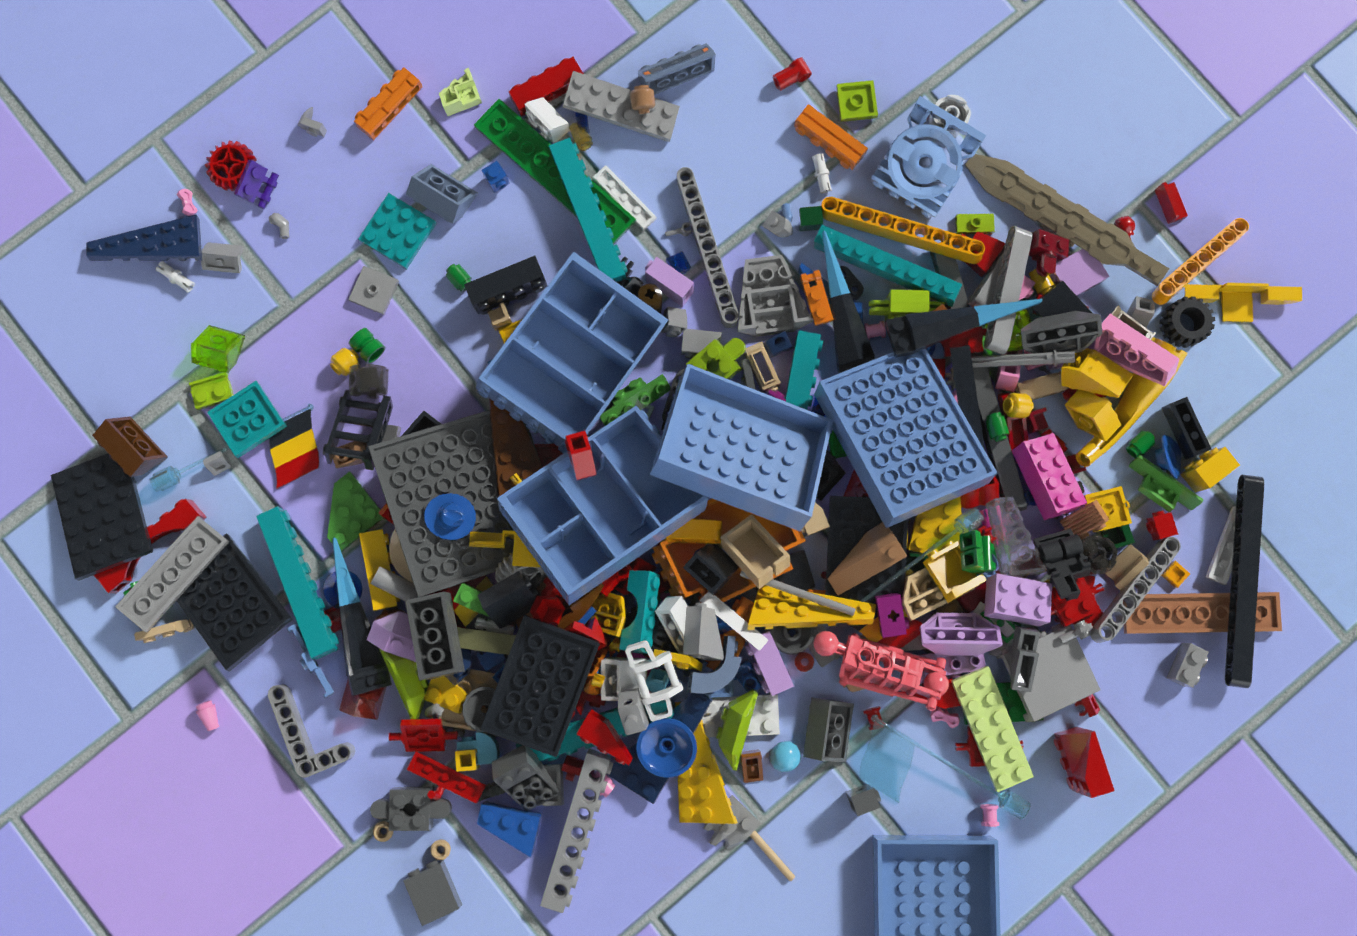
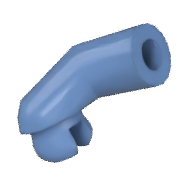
[781,203,793,223]

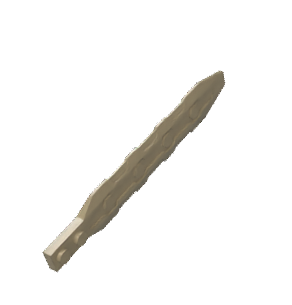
[965,154,1170,286]

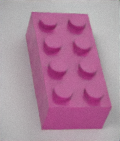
[1012,433,1087,520]

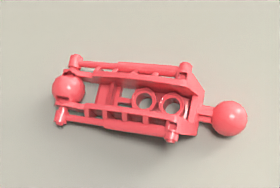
[814,631,949,711]

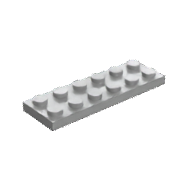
[563,71,680,142]
[115,516,229,632]

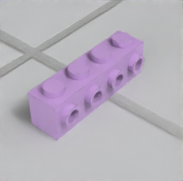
[919,653,986,684]

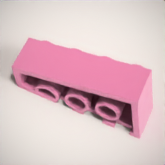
[1094,314,1179,386]

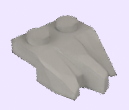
[704,795,761,849]

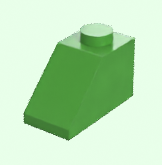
[453,583,489,617]

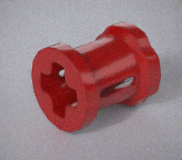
[863,706,886,730]

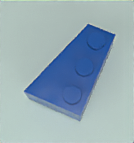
[477,801,542,858]

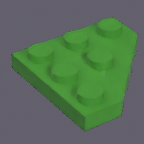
[327,471,384,552]

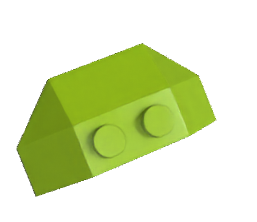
[379,649,429,719]
[716,689,758,771]

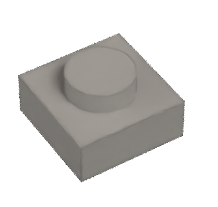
[203,451,231,476]

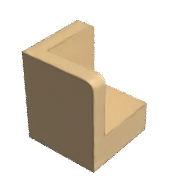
[488,302,512,331]

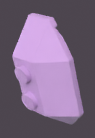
[367,611,416,662]
[920,613,1003,656]

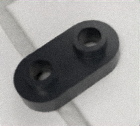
[840,266,864,300]

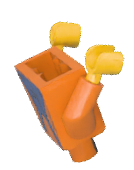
[583,637,620,695]

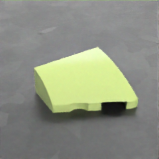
[439,68,482,116]

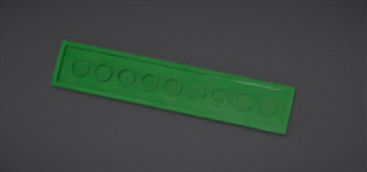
[474,99,636,244]

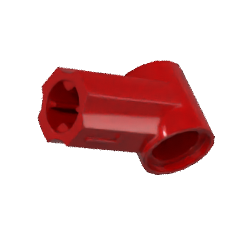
[772,57,812,91]
[601,565,632,597]

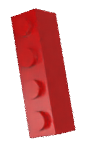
[508,56,584,117]

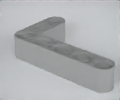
[268,684,355,778]

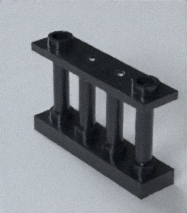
[323,390,393,470]

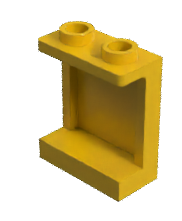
[923,540,987,603]

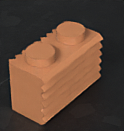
[1060,500,1109,540]

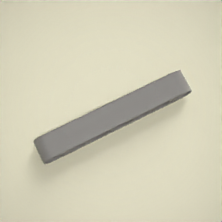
[984,226,1033,354]
[1090,537,1181,643]

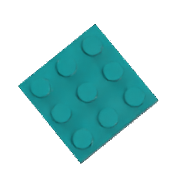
[358,193,437,269]
[207,381,287,458]

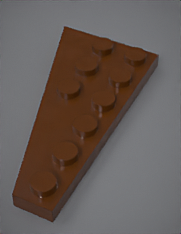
[489,398,543,497]

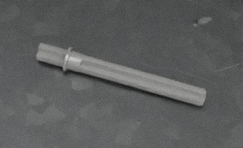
[971,350,1075,367]

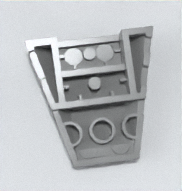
[738,255,813,337]

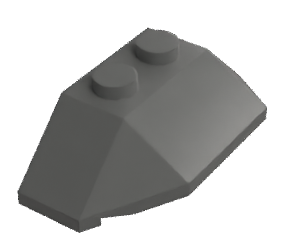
[1021,311,1102,354]

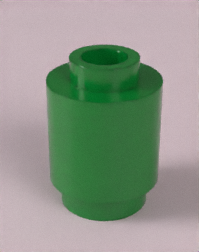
[446,264,472,293]
[985,412,1010,442]
[1126,431,1155,458]

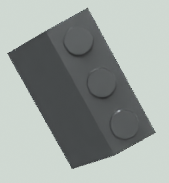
[803,697,854,763]

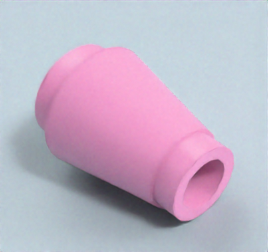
[196,700,219,731]

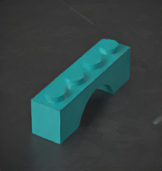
[619,570,660,654]

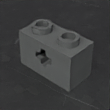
[845,784,881,816]

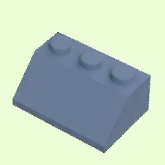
[406,164,477,224]

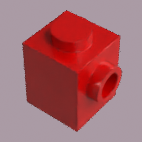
[1146,510,1178,541]

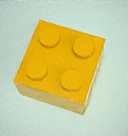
[1065,390,1121,441]
[1180,447,1240,492]

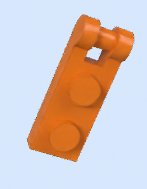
[800,270,834,326]

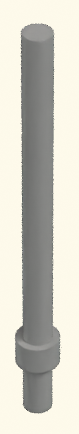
[740,571,856,616]

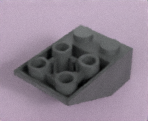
[492,745,560,811]

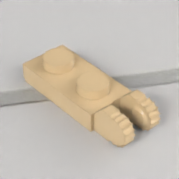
[134,619,195,643]

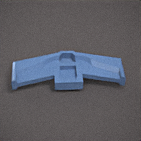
[287,624,334,699]

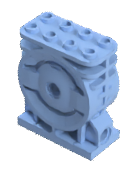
[871,96,987,219]

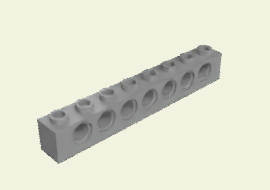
[540,749,613,913]

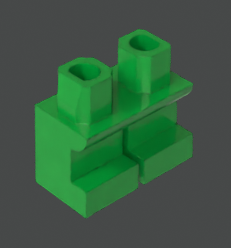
[959,530,996,575]

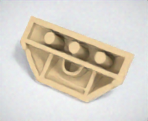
[902,567,975,621]

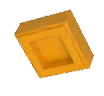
[1161,561,1190,588]

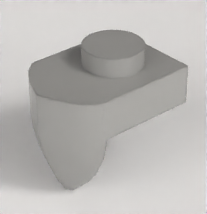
[298,107,327,137]
[762,210,793,238]

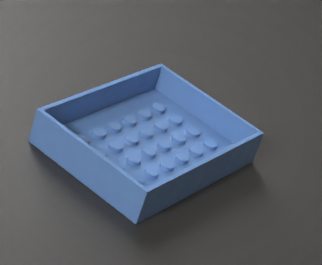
[814,349,997,528]
[650,364,833,531]
[873,835,1001,936]

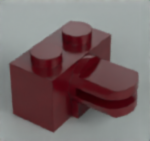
[1028,229,1069,277]

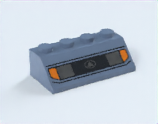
[638,43,716,95]

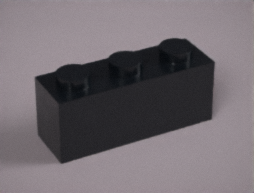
[1161,397,1212,460]

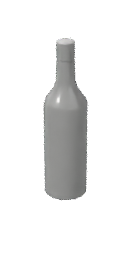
[370,567,418,601]

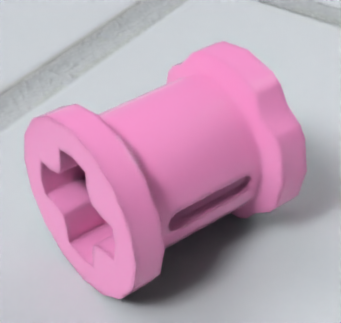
[864,321,886,340]
[980,804,999,827]

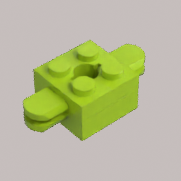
[869,290,945,321]
[686,338,746,380]

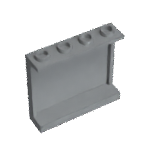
[996,623,1101,722]

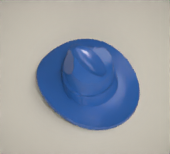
[1155,435,1181,479]
[424,493,476,540]

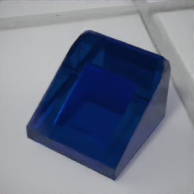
[575,112,590,134]

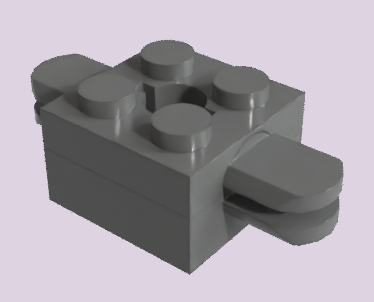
[370,787,452,831]

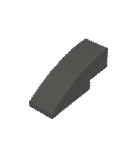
[1010,626,1040,692]

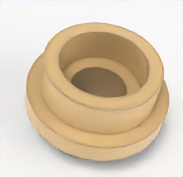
[373,821,393,842]
[430,839,451,860]

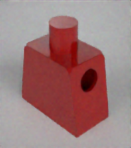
[961,231,1005,277]

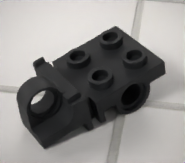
[1033,529,1091,601]

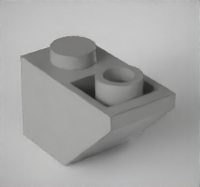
[661,307,687,337]

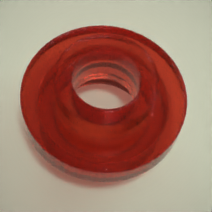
[794,652,814,672]

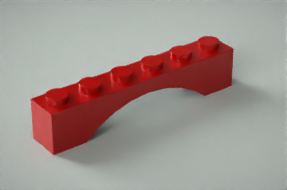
[94,498,207,594]

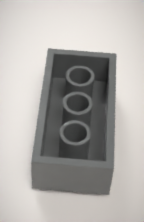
[405,592,465,680]

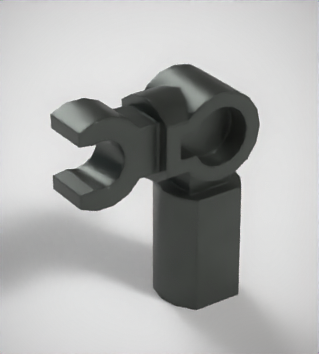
[478,782,505,802]

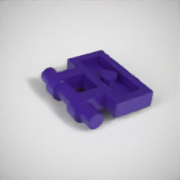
[234,160,279,209]

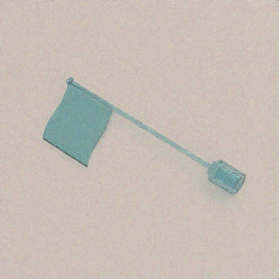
[859,715,1031,820]

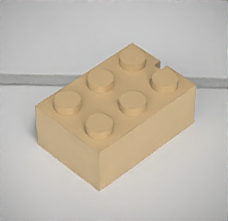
[721,514,790,589]

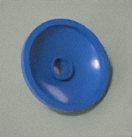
[636,718,697,777]

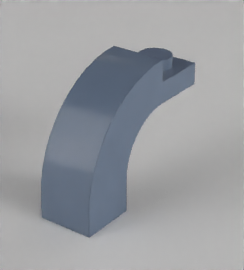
[687,636,742,694]

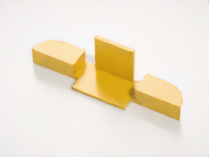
[1184,283,1302,322]
[469,530,541,568]

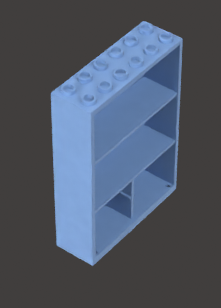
[476,252,668,454]
[497,406,709,605]

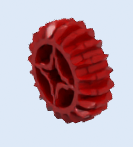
[205,140,257,191]

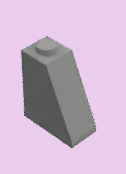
[683,603,724,661]

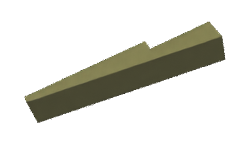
[457,627,516,655]

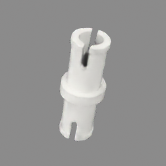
[812,154,832,193]
[156,261,195,293]

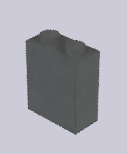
[403,860,462,926]

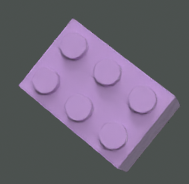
[984,573,1052,626]
[744,631,794,696]

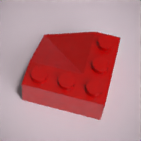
[1054,727,1115,798]

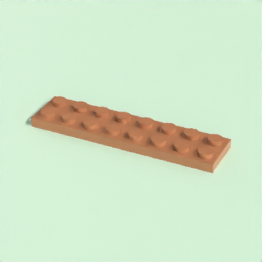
[1123,592,1282,634]

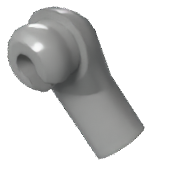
[269,213,289,239]
[425,703,444,718]

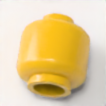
[330,348,359,376]
[1003,393,1034,418]

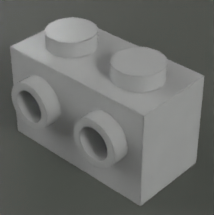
[1167,643,1209,688]

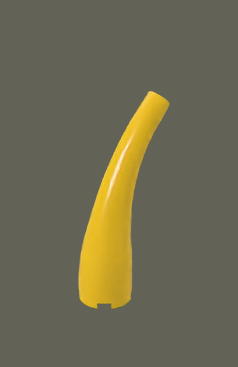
[1076,337,1188,467]

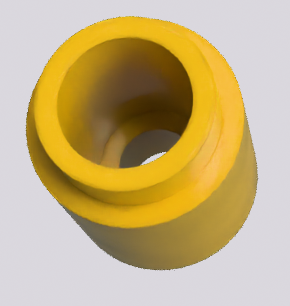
[1029,269,1055,295]

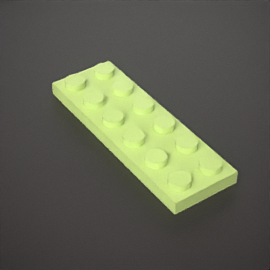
[951,666,1034,792]

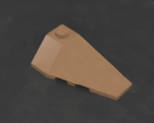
[827,522,907,595]

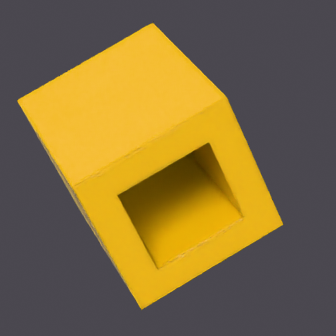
[455,749,480,772]

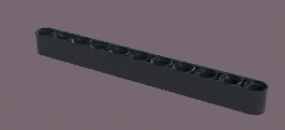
[1225,474,1264,688]

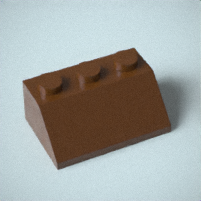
[92,416,168,477]

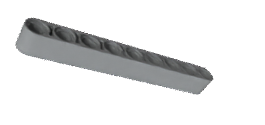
[677,167,739,328]

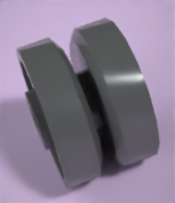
[771,626,814,655]
[463,687,496,732]

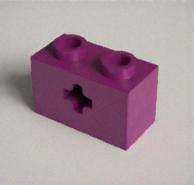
[875,593,909,638]

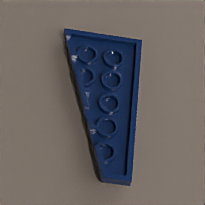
[86,214,202,261]
[606,693,713,804]

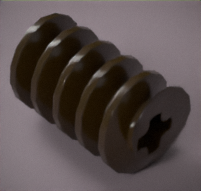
[638,284,662,314]

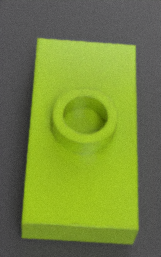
[955,214,995,234]

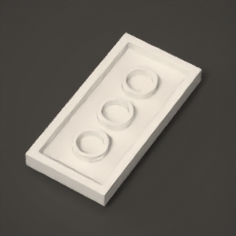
[702,694,780,737]

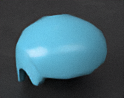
[770,741,801,772]

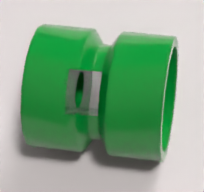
[349,328,385,364]

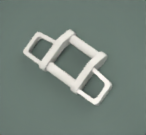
[625,641,683,722]

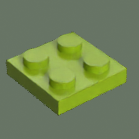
[836,80,878,122]

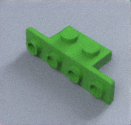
[600,374,671,426]
[1129,455,1203,512]

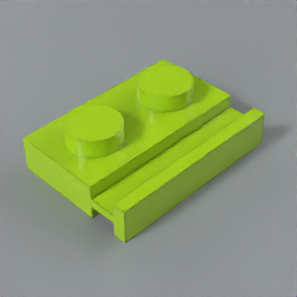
[189,372,234,410]

